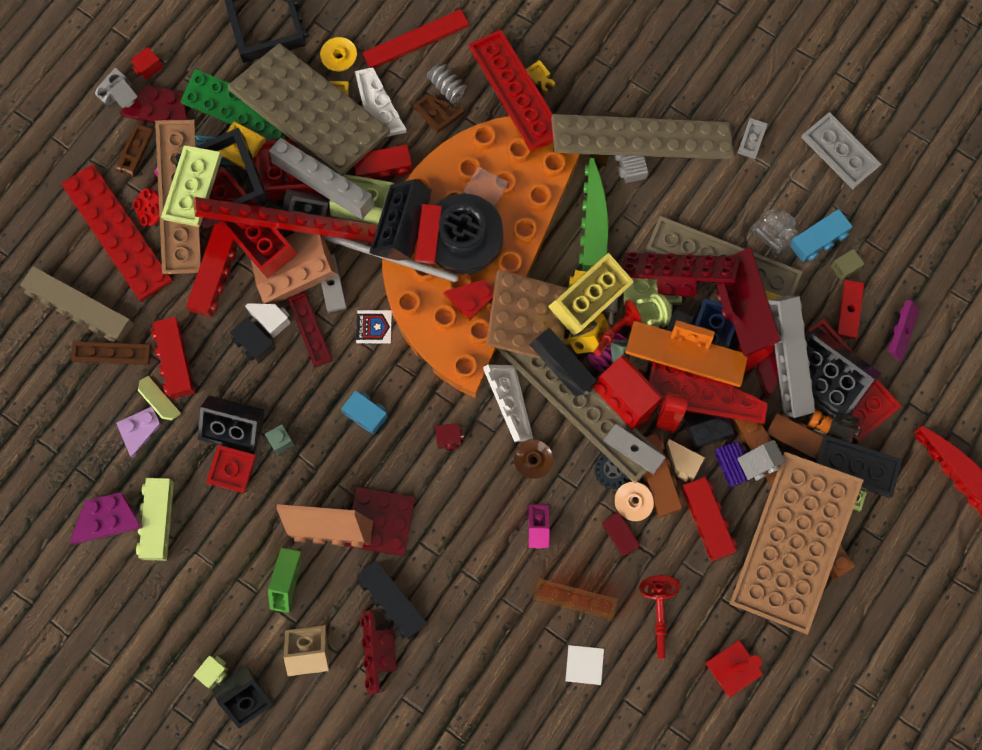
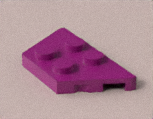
[70,492,143,544]

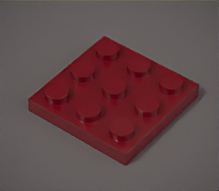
[345,487,415,557]

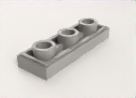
[321,254,347,313]
[604,424,666,475]

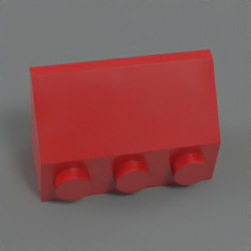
[593,355,663,430]

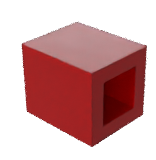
[131,47,163,80]

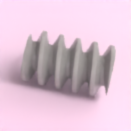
[427,64,467,104]

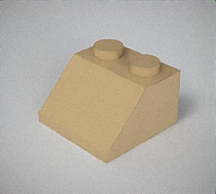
[284,625,329,676]

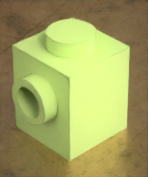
[193,656,229,689]

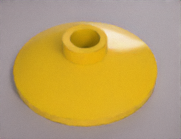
[320,37,357,71]

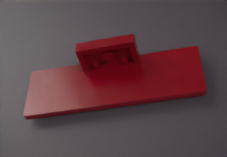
[717,247,781,357]
[621,252,740,297]

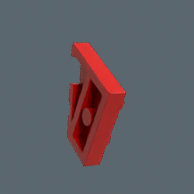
[443,280,494,321]

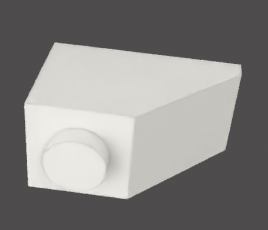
[245,304,290,338]

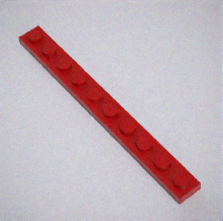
[193,197,378,243]

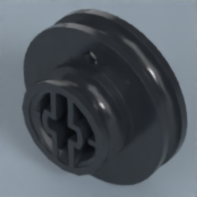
[435,193,503,275]

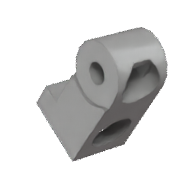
[95,68,133,105]

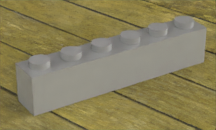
[269,138,374,220]
[768,295,815,418]

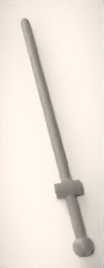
[294,231,458,282]

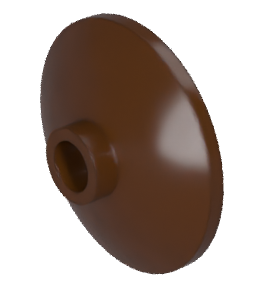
[514,440,553,479]

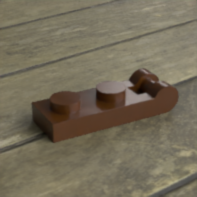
[116,124,154,177]

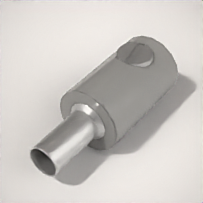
[603,297,618,326]

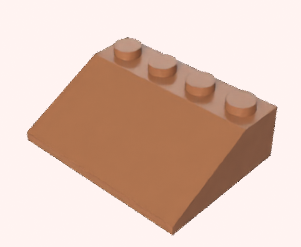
[251,232,339,304]
[276,504,373,548]

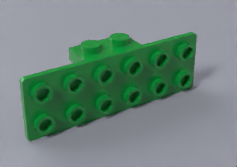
[181,69,287,141]

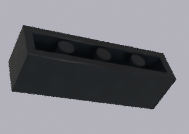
[357,560,428,640]

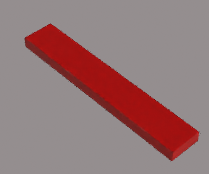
[362,9,469,68]

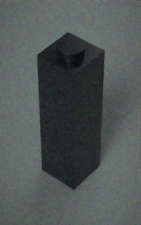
[529,327,597,398]

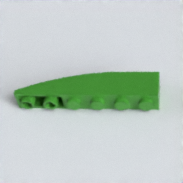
[579,158,608,271]

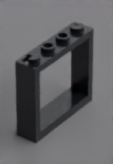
[224,0,307,63]
[175,128,269,228]

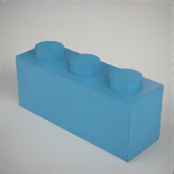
[789,209,853,263]

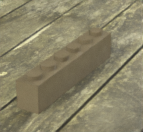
[20,266,134,343]

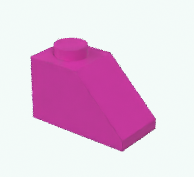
[529,505,549,549]

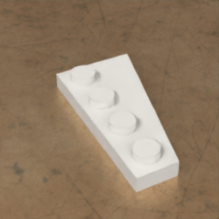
[355,67,407,137]
[483,365,533,442]

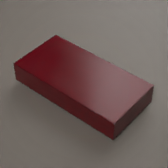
[601,512,640,557]

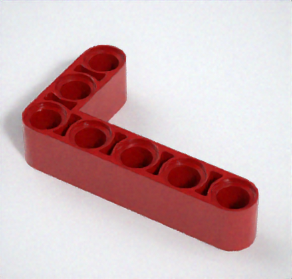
[655,392,689,433]

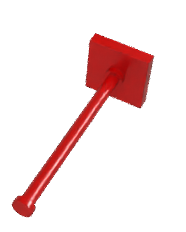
[705,640,763,698]

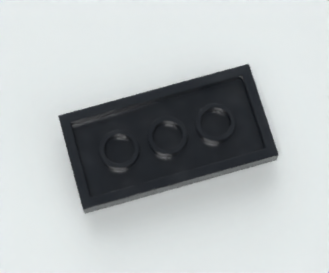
[815,435,902,498]

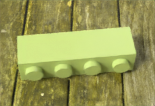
[136,478,174,561]

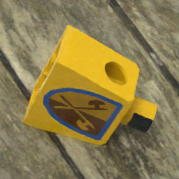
[563,313,611,354]

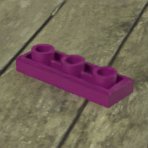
[888,300,920,361]

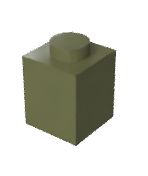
[830,249,864,282]

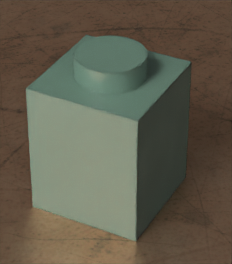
[265,424,295,455]

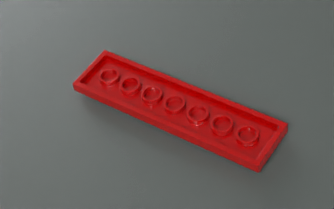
[468,29,554,153]
[61,164,173,302]

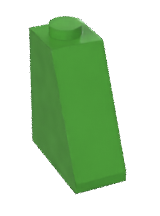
[268,548,301,613]

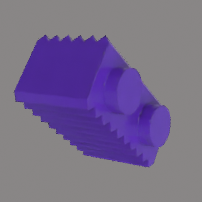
[714,441,753,488]

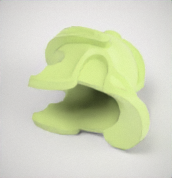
[636,294,673,328]

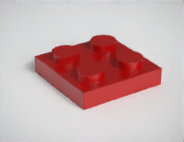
[206,445,257,494]

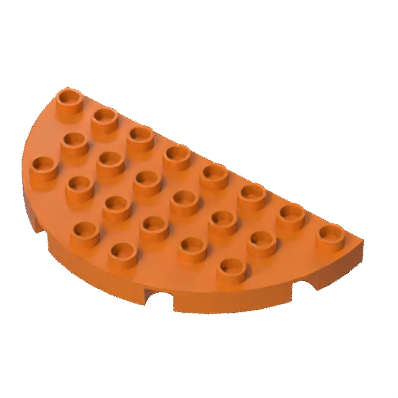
[382,116,582,398]

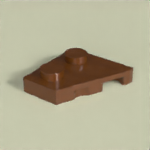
[413,94,465,133]

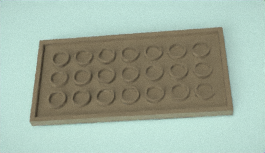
[228,44,390,176]

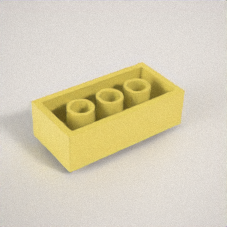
[548,253,634,336]

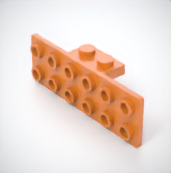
[625,320,748,387]

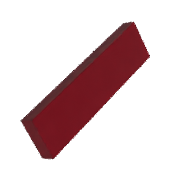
[287,292,333,368]

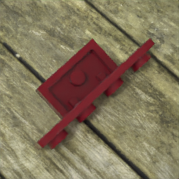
[360,610,397,695]

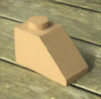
[665,439,705,482]

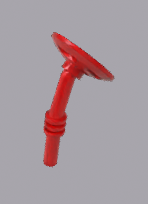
[594,299,643,356]
[639,575,680,659]

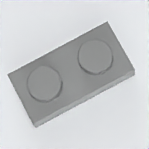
[738,118,767,159]

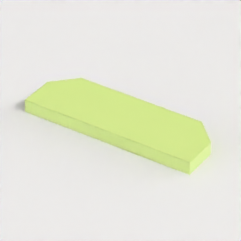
[138,376,181,420]

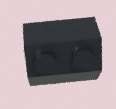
[682,411,734,450]
[212,665,273,728]

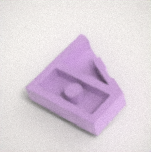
[116,407,161,457]

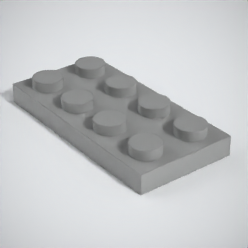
[801,112,882,190]

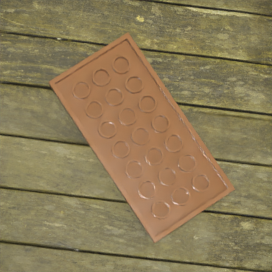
[730,452,863,635]

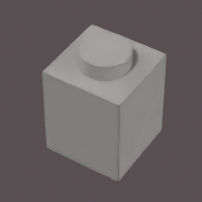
[105,76,137,108]

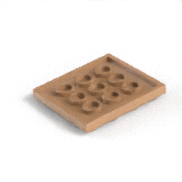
[486,269,568,359]

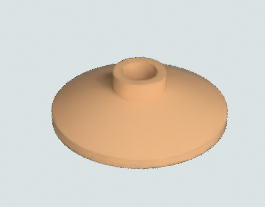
[615,482,654,521]

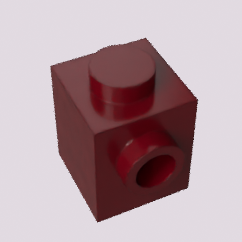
[435,423,464,451]

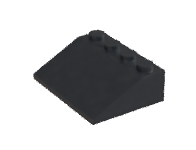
[805,327,881,424]

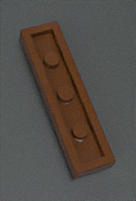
[71,341,152,365]

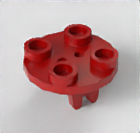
[133,188,160,226]

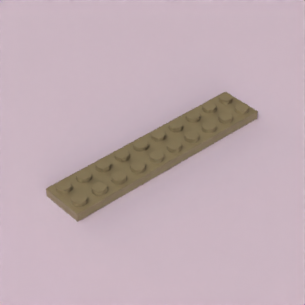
[551,114,734,159]
[497,348,663,484]

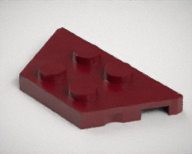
[120,84,187,124]

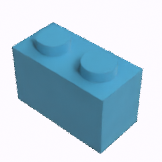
[341,390,388,435]

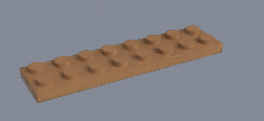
[155,120,201,274]

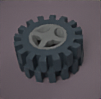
[595,454,629,489]

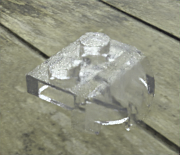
[750,209,798,254]

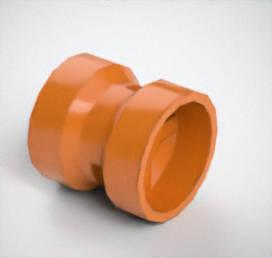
[807,409,834,434]

